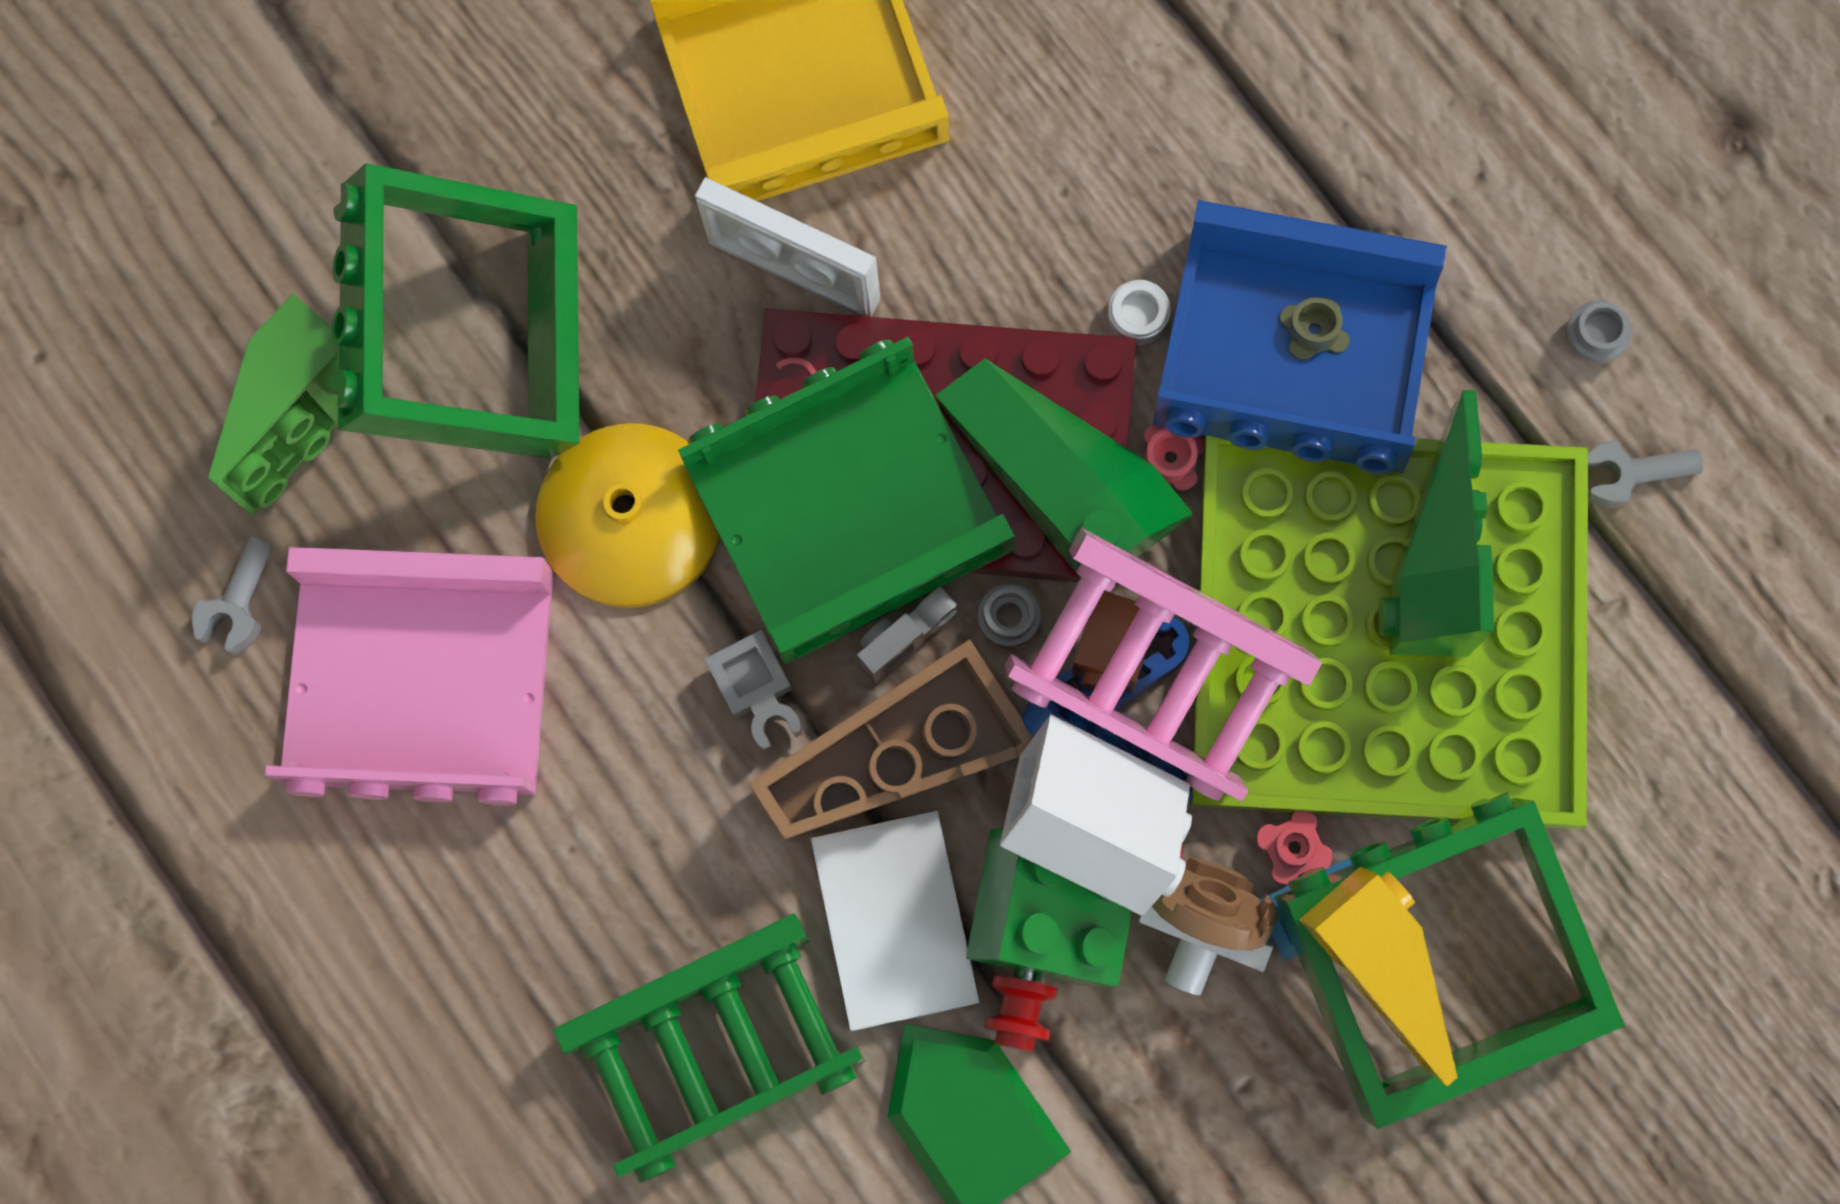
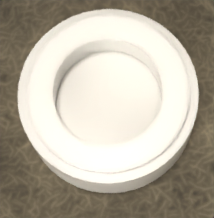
[1107,280,1171,346]

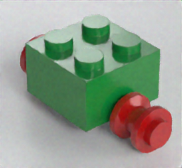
[966,828,1132,1052]

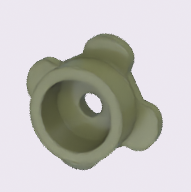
[1279,297,1350,361]

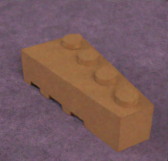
[749,639,1033,840]

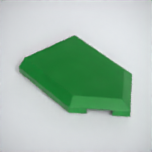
[887,1023,1072,1204]

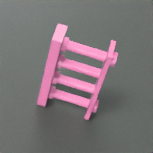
[1005,527,1322,802]

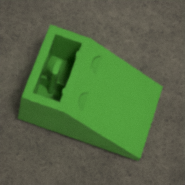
[208,294,339,516]

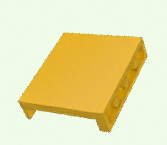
[650,0,949,202]

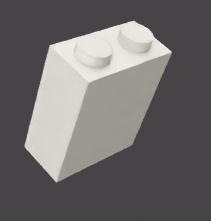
[1000,714,1192,916]

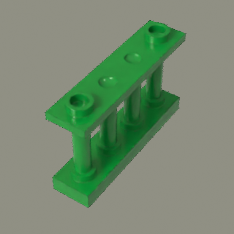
[553,913,865,1184]

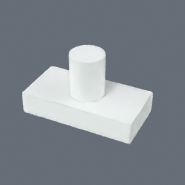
[1138,907,1273,995]

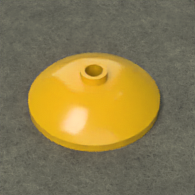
[535,423,721,608]

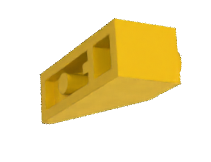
[1299,867,1458,1086]

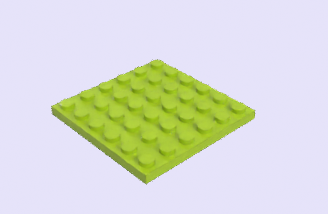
[1190,435,1588,829]

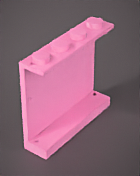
[265,547,554,805]

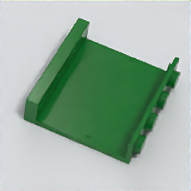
[678,337,1015,666]

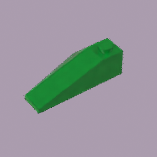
[935,359,1193,578]
[1378,390,1494,657]

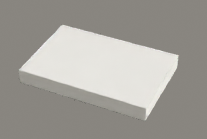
[695,177,881,317]
[811,811,979,1032]

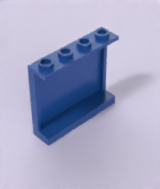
[1153,200,1447,474]

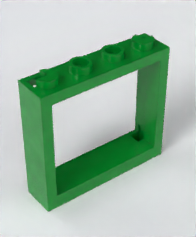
[331,163,580,459]
[1274,792,1625,1129]

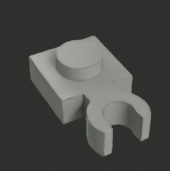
[857,587,958,685]
[705,630,802,753]

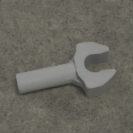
[1588,440,1703,509]
[192,536,273,655]

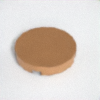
[1152,858,1279,951]

